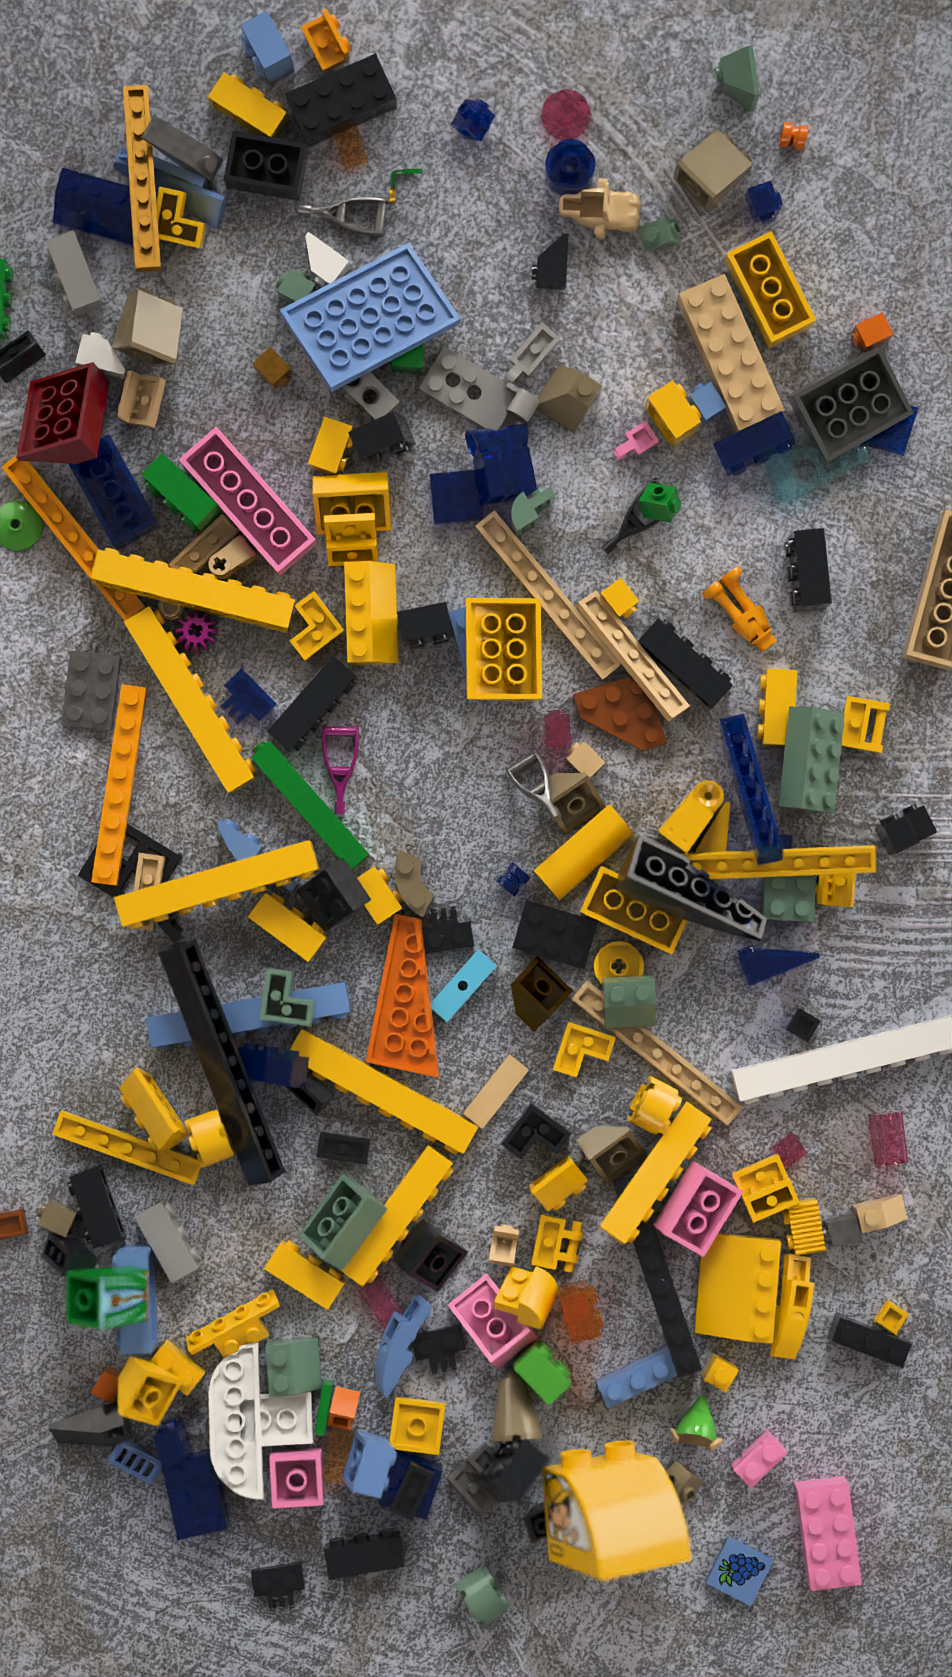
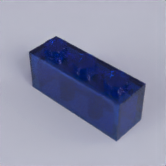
[713,411,796,477]
[237,1042,309,1088]

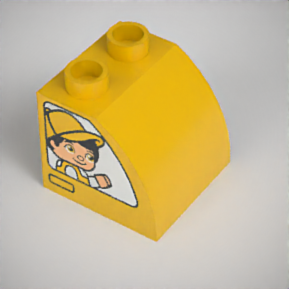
[542,1441,691,1580]

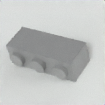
[45,230,104,316]
[134,1200,202,1284]

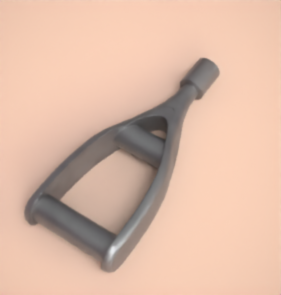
[298,197,389,237]
[505,750,562,822]

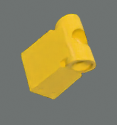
[658,780,724,853]

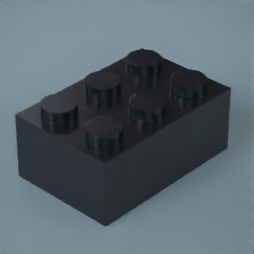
[223,130,308,201]
[784,528,832,613]
[476,1439,550,1502]

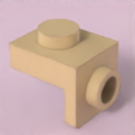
[488,1225,519,1267]

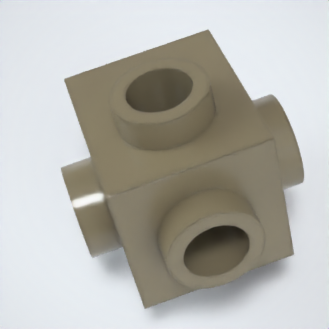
[665,1460,704,1506]

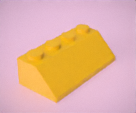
[344,561,399,665]

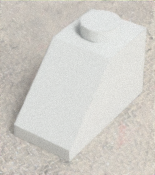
[306,232,350,288]
[75,332,127,379]

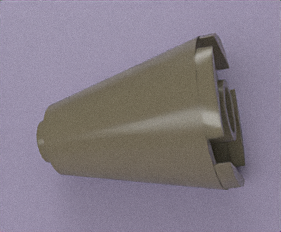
[491,1373,542,1443]

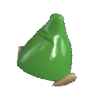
[669,1395,723,1452]

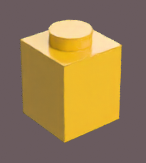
[600,577,639,619]
[701,1353,739,1392]

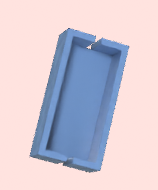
[113,1244,158,1355]

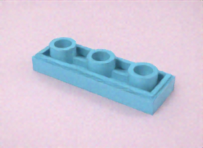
[431,949,497,1022]

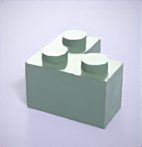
[259,968,316,1026]

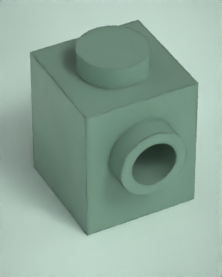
[276,270,317,304]

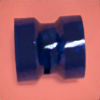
[496,862,531,897]

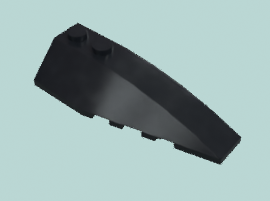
[615,834,767,941]

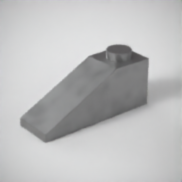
[141,116,224,181]

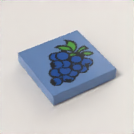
[705,1536,774,1606]

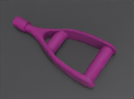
[322,725,359,814]

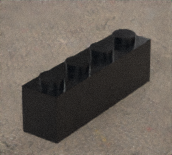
[638,618,733,710]
[267,656,357,753]

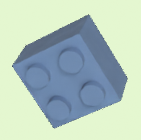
[240,11,295,86]
[342,1430,396,1498]

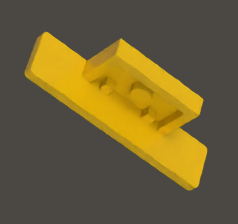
[186,1289,280,1358]

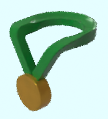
[389,169,422,204]

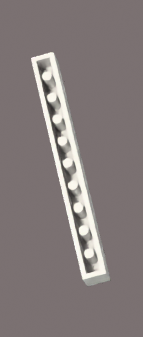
[730,1015,952,1104]

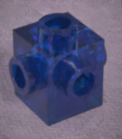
[450,99,495,141]

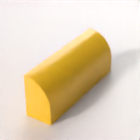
[533,804,634,901]

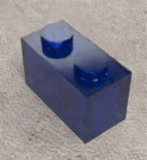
[153,1417,192,1466]

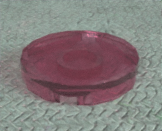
[541,89,591,141]

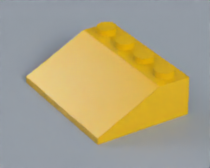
[465,598,542,702]
[694,1233,781,1344]

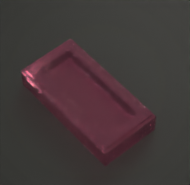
[358,1276,404,1329]

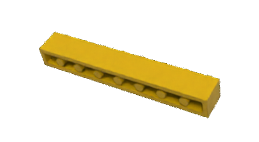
[91,548,295,633]
[124,606,257,794]
[114,840,320,930]
[287,1028,478,1155]

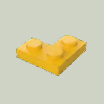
[290,591,345,661]
[553,1022,616,1078]

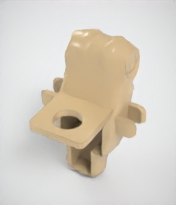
[559,178,642,239]

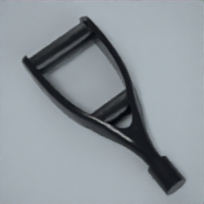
[602,477,661,555]

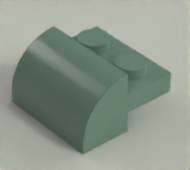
[510,487,555,538]

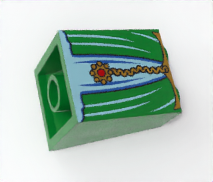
[66,1266,148,1330]

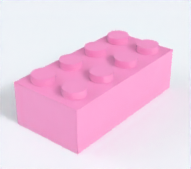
[794,1476,862,1591]

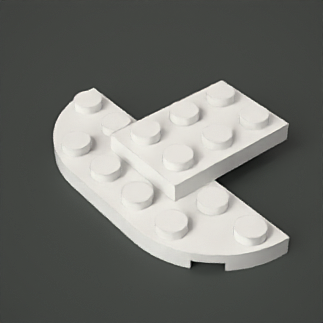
[209,1342,313,1499]

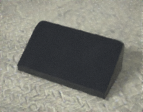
[0,330,46,383]

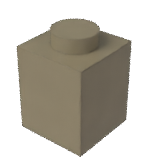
[37,1199,78,1237]

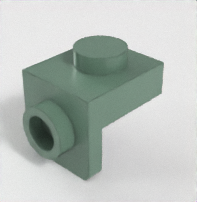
[639,217,681,252]

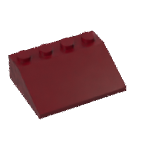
[16,362,109,464]

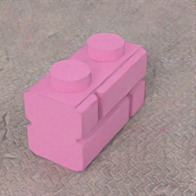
[731,1429,788,1488]

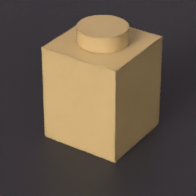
[566,741,605,778]

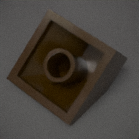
[511,956,573,1032]

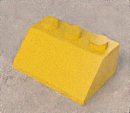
[313,472,391,535]
[119,1067,190,1153]

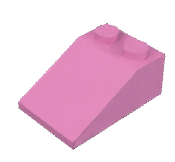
[448,1273,537,1370]

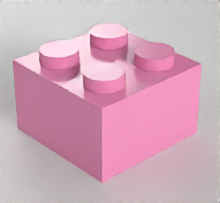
[269,1447,325,1508]

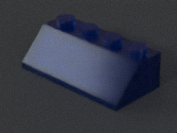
[53,167,158,246]

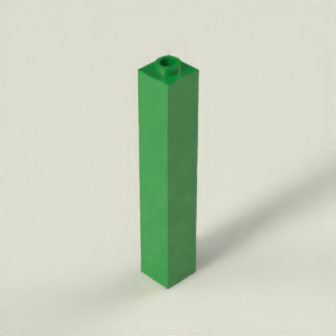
[251,741,370,870]

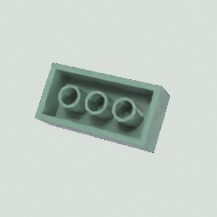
[778,706,845,814]

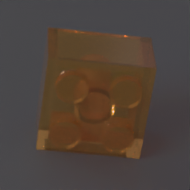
[558,1279,604,1344]

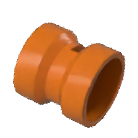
[779,121,809,151]

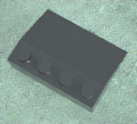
[786,346,914,463]

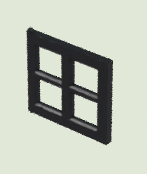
[78,823,182,898]

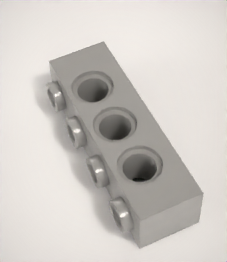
[309,360,400,423]

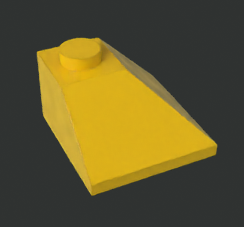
[118,1356,183,1426]

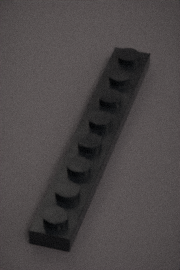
[613,1174,703,1378]

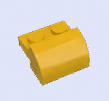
[324,513,378,566]
[731,1154,800,1223]
[494,1267,558,1330]

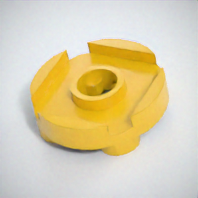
[593,941,644,984]

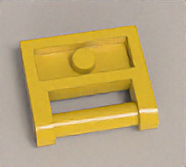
[841,696,891,754]

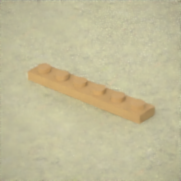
[575,591,690,722]

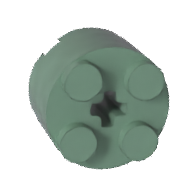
[454,1566,511,1629]

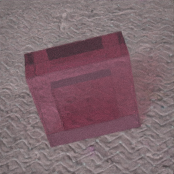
[771,1132,807,1168]

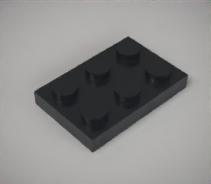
[512,900,599,969]

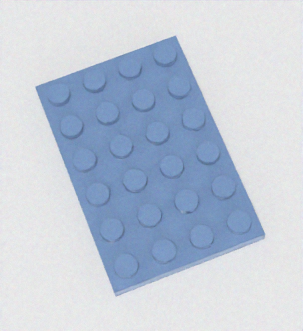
[280,243,461,392]

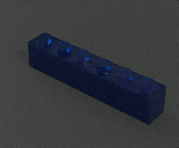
[720,714,783,866]

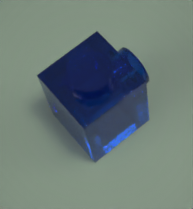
[745,181,783,224]

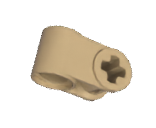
[208,535,257,580]

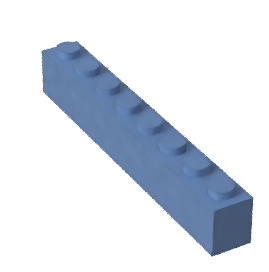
[146,982,351,1051]

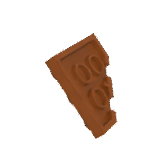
[573,676,667,751]

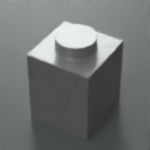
[822,1213,863,1248]

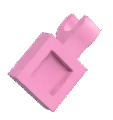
[613,421,659,461]

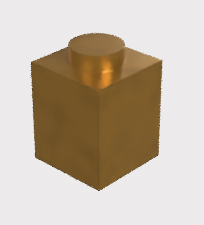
[252,347,293,390]

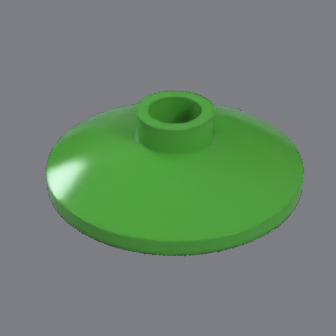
[0,501,43,551]

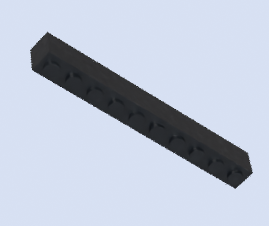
[158,939,285,1186]

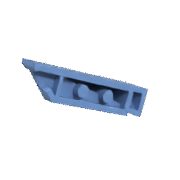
[113,148,227,229]

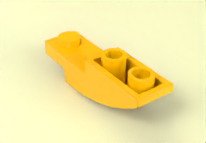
[770,1254,814,1360]

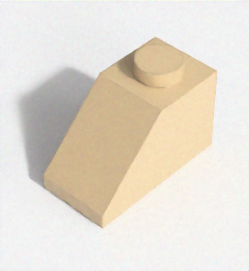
[852,1194,907,1233]

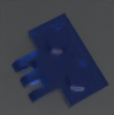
[221,668,277,725]

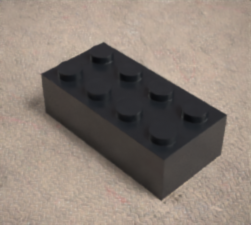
[285,53,397,148]

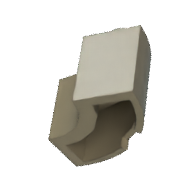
[395,850,434,917]

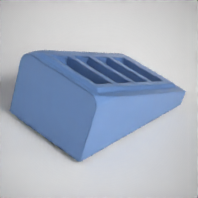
[107,1440,165,1485]

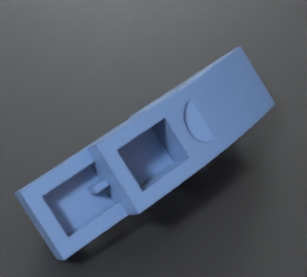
[217,819,299,892]
[375,1293,432,1398]

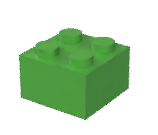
[513,1340,571,1406]

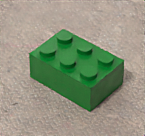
[141,453,222,533]

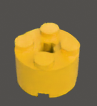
[627,1076,682,1135]
[185,1109,235,1168]

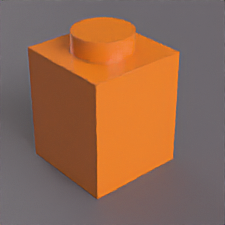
[851,312,893,352]

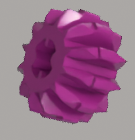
[175,610,218,653]

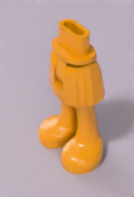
[701,566,777,652]

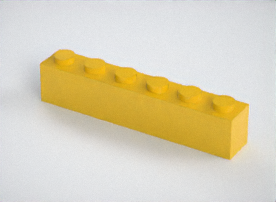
[599,1102,712,1246]
[339,1144,454,1287]

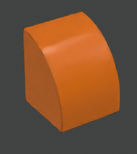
[91,1366,121,1402]
[327,1386,360,1431]

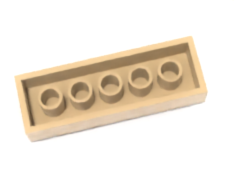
[677,274,785,436]
[901,509,952,671]

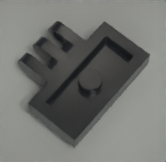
[422,906,474,954]
[412,1323,465,1375]
[251,1561,305,1611]

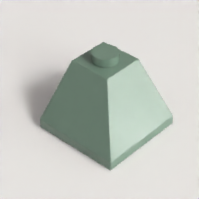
[715,45,760,112]

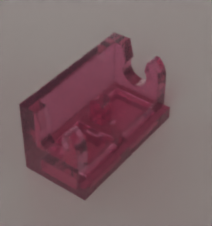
[868,1112,909,1166]

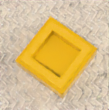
[873,1300,909,1335]

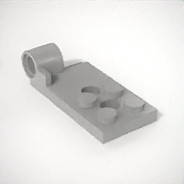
[419,346,541,441]

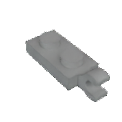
[504,323,561,385]

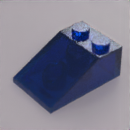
[733,945,821,986]

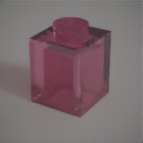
[544,710,572,747]

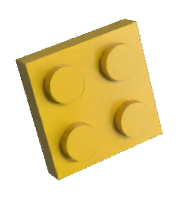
[390,1396,446,1455]

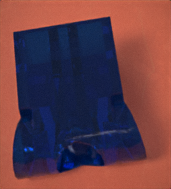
[465,423,538,505]

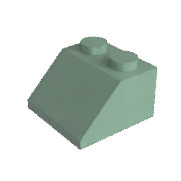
[602,975,656,1028]
[265,1337,322,1397]

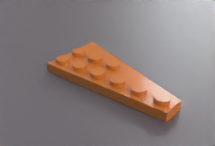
[365,914,439,1077]

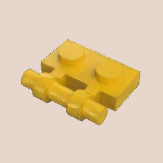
[531,1214,583,1273]

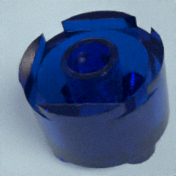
[545,139,595,196]

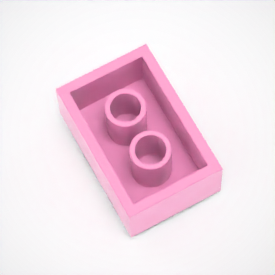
[653,1160,743,1257]

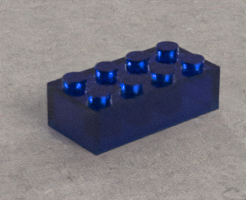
[68,434,161,550]

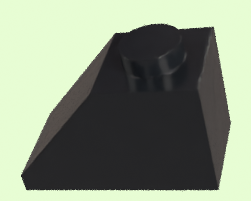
[531,234,569,290]

